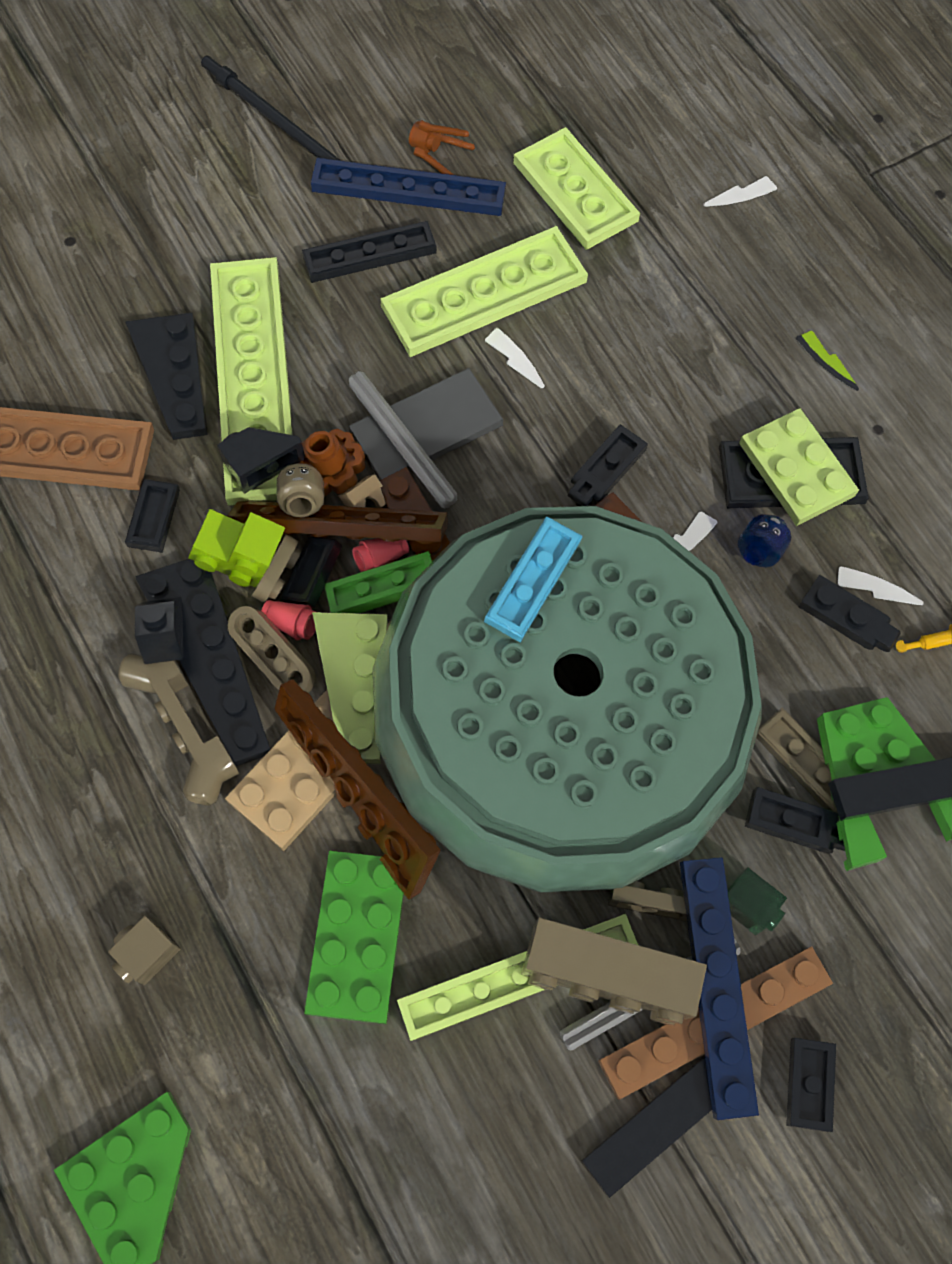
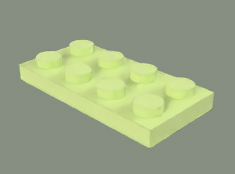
[513,127,640,250]

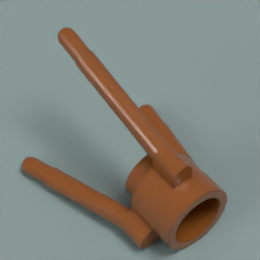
[409,120,475,175]

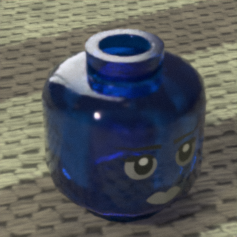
[737,514,792,568]

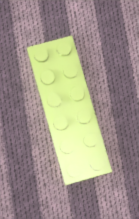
[380,226,588,357]

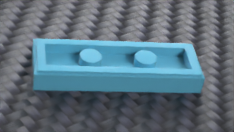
[484,516,583,643]

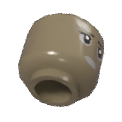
[277,463,324,517]

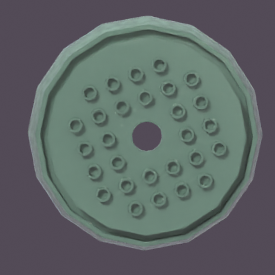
[373,506,762,892]

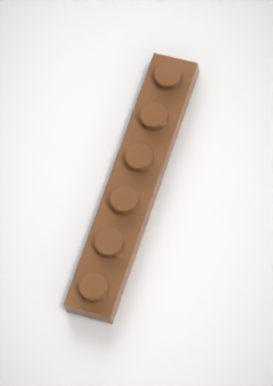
[598,946,833,1100]

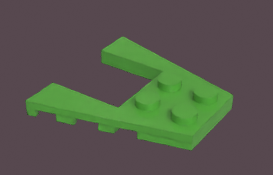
[817,697,952,871]

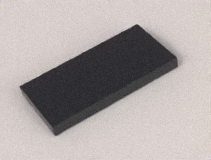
[719,437,869,509]

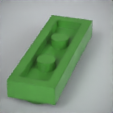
[325,551,433,614]

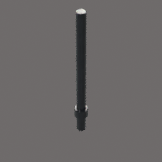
[201,55,340,161]

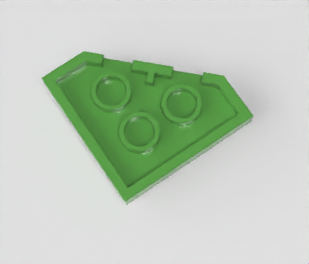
[54,1092,191,1264]

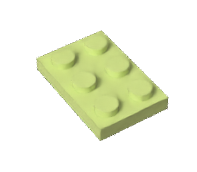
[739,408,859,526]

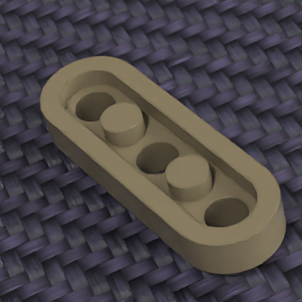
[228,606,316,693]

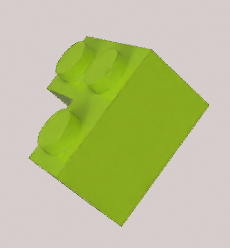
[188,509,285,587]

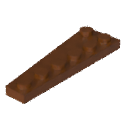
[274,679,441,900]

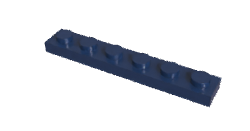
[311,158,506,216]
[679,857,759,1120]

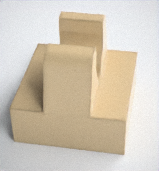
[338,474,385,508]

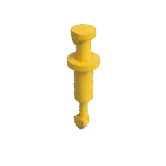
[896,624,952,653]

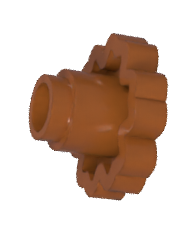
[299,429,366,496]

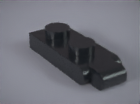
[567,424,648,506]
[798,574,901,652]
[744,787,845,853]

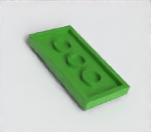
[304,851,404,1024]

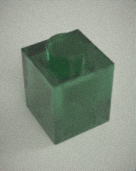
[728,867,787,935]

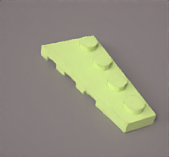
[312,612,388,764]

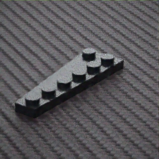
[135,559,271,766]

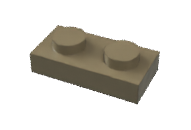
[608,881,687,921]

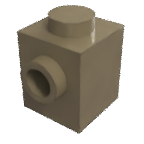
[108,916,181,985]

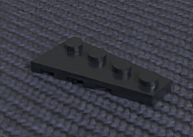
[126,313,208,440]

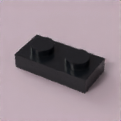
[786,1038,836,1132]

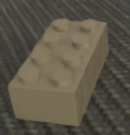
[521,917,707,1026]

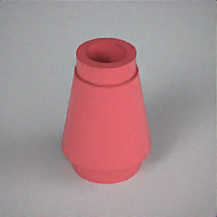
[352,538,409,572]
[261,600,316,640]

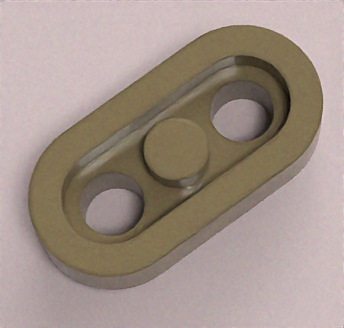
[251,534,301,603]

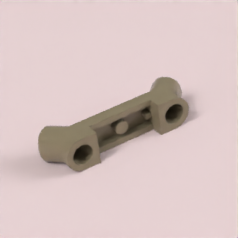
[118,653,239,806]

